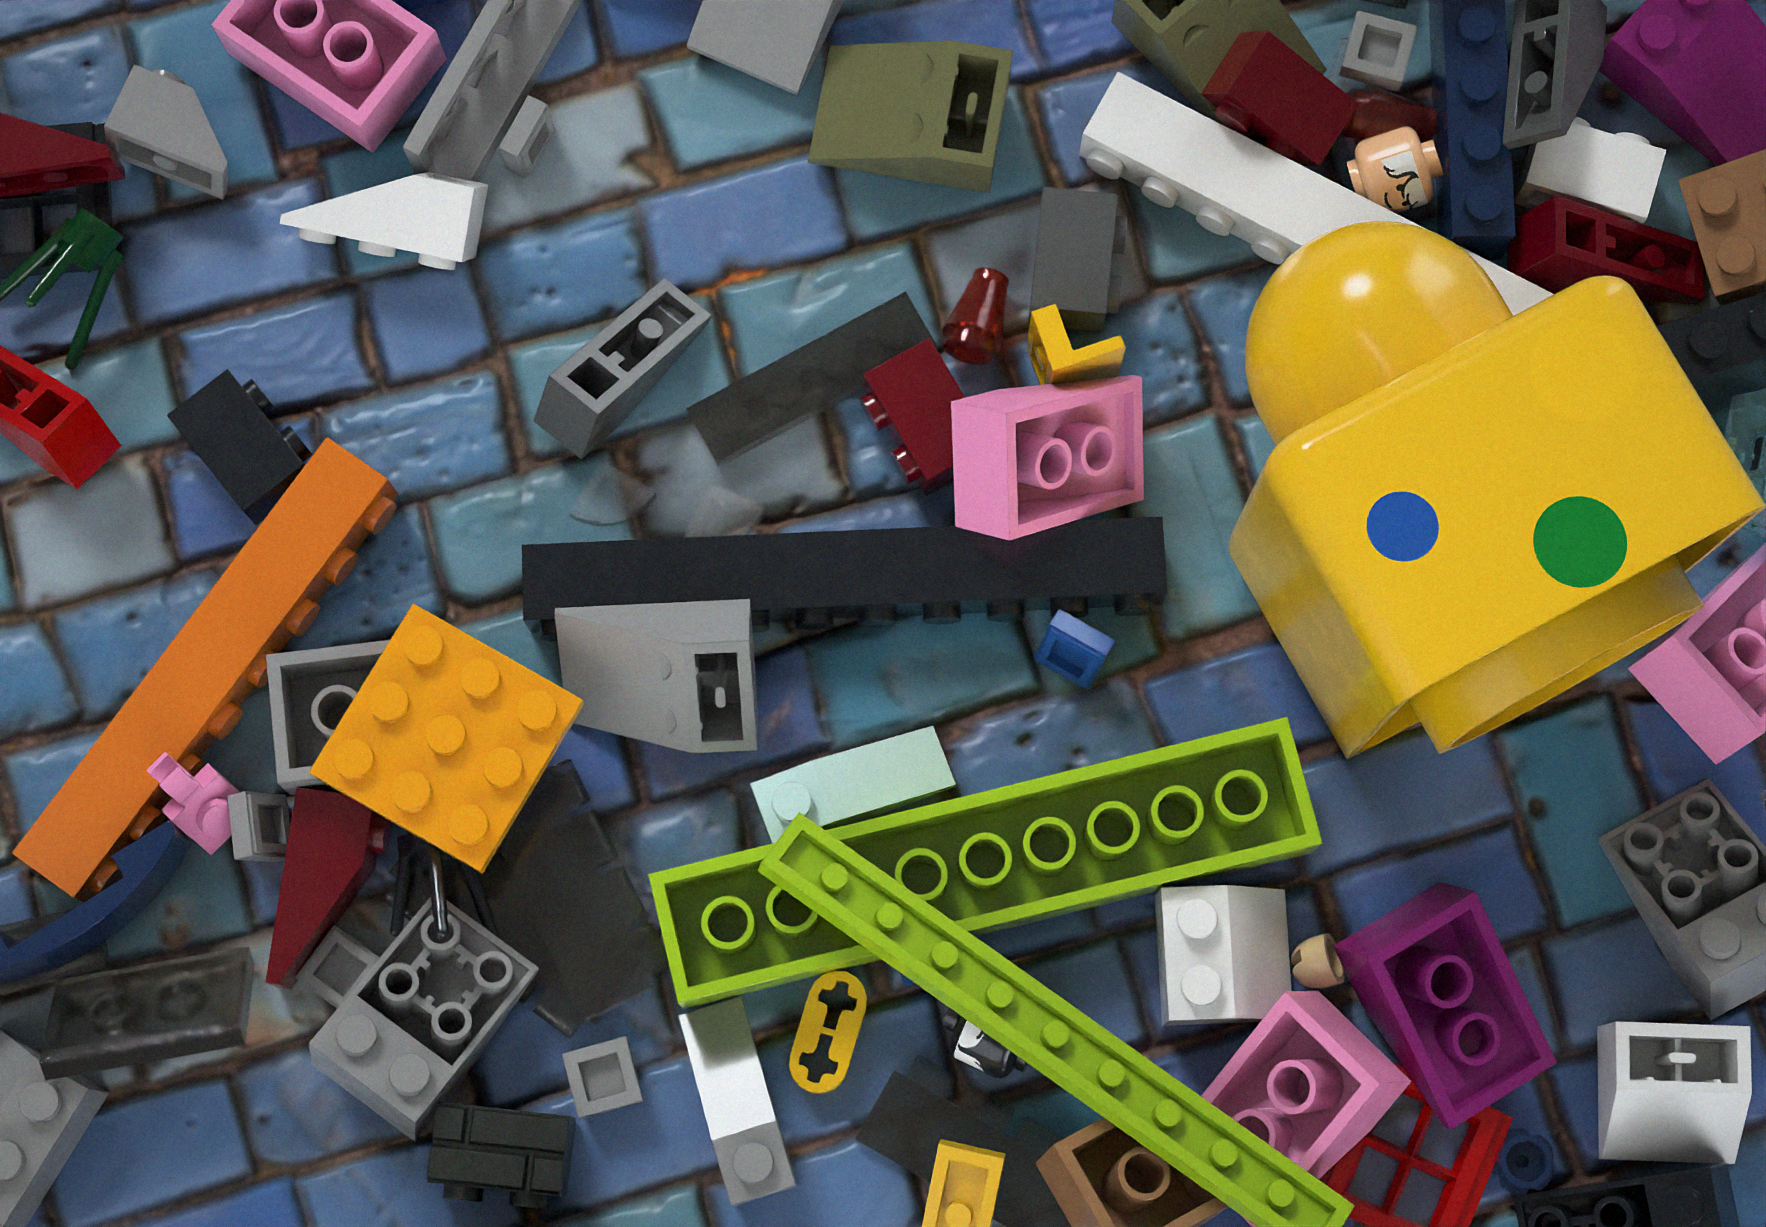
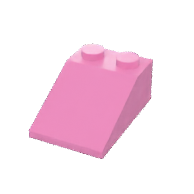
[951,375,1144,541]
[1628,542,1766,765]
[1201,991,1411,1227]

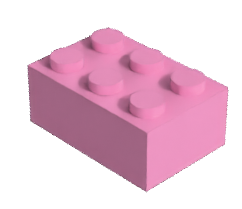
[211,0,447,153]

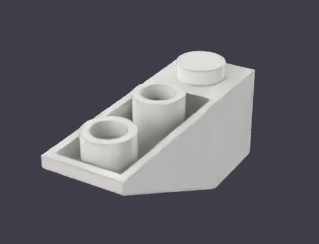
[280,172,488,270]

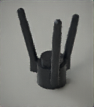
[390,830,499,939]

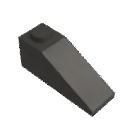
[1503,0,1607,149]
[533,278,712,459]

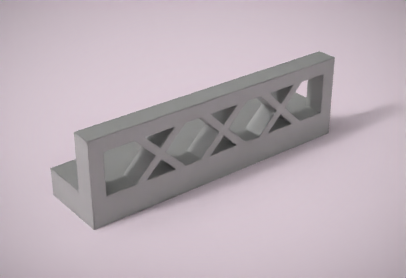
[403,0,582,182]

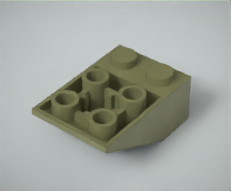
[1111,0,1327,139]
[808,40,1013,193]

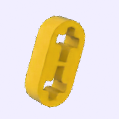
[789,970,867,1094]

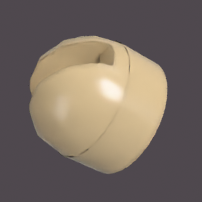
[1291,933,1345,989]

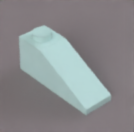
[750,726,956,843]

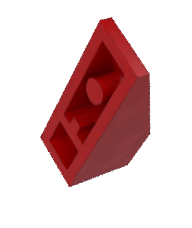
[0,345,122,489]

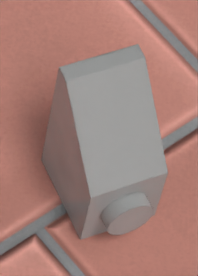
[104,64,228,200]

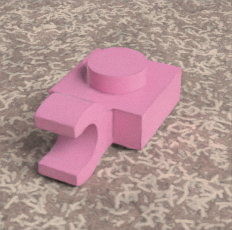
[146,752,240,855]

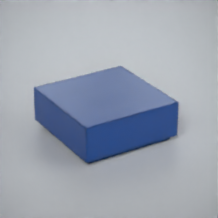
[1033,609,1115,690]

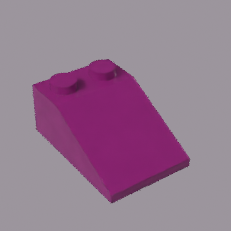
[1598,0,1766,166]
[1333,882,1557,1130]

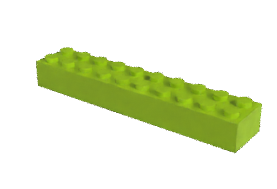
[648,717,1323,1009]

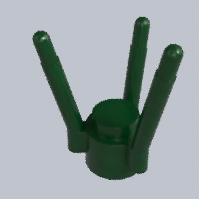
[0,207,125,370]

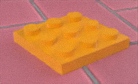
[309,603,584,874]

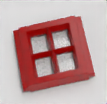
[1319,1063,1513,1227]

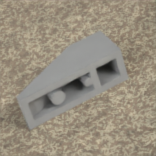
[679,996,798,1206]

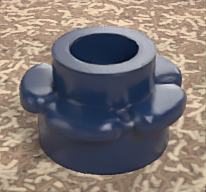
[1492,1128,1554,1195]

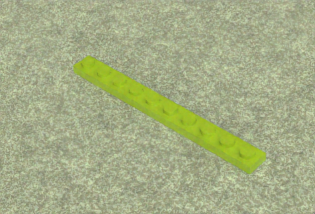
[757,812,1355,1227]

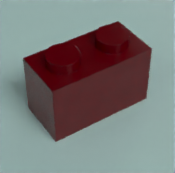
[1201,30,1359,166]
[859,337,966,496]

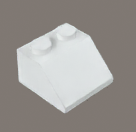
[1155,885,1292,1026]

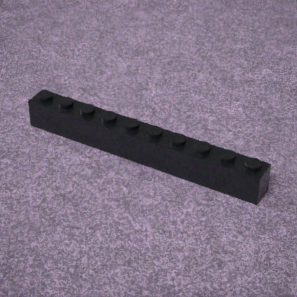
[522,517,1167,641]

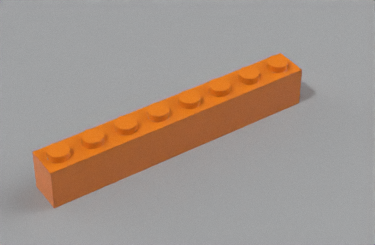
[12,437,398,902]

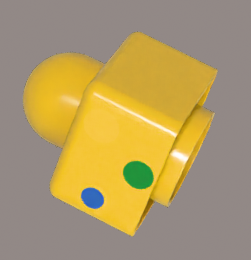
[1229,221,1766,759]

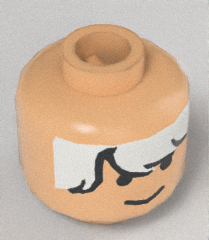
[1347,126,1444,214]

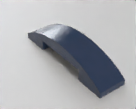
[0,820,191,983]

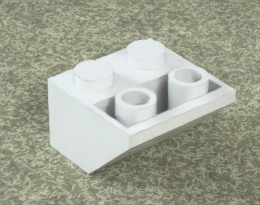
[1597,1021,1752,1164]

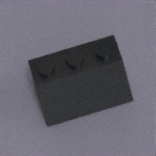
[1657,292,1766,447]

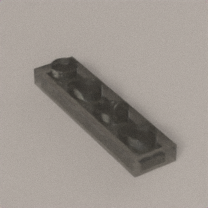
[686,291,936,467]

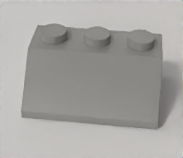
[0,1027,109,1227]

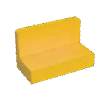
[1026,304,1126,385]

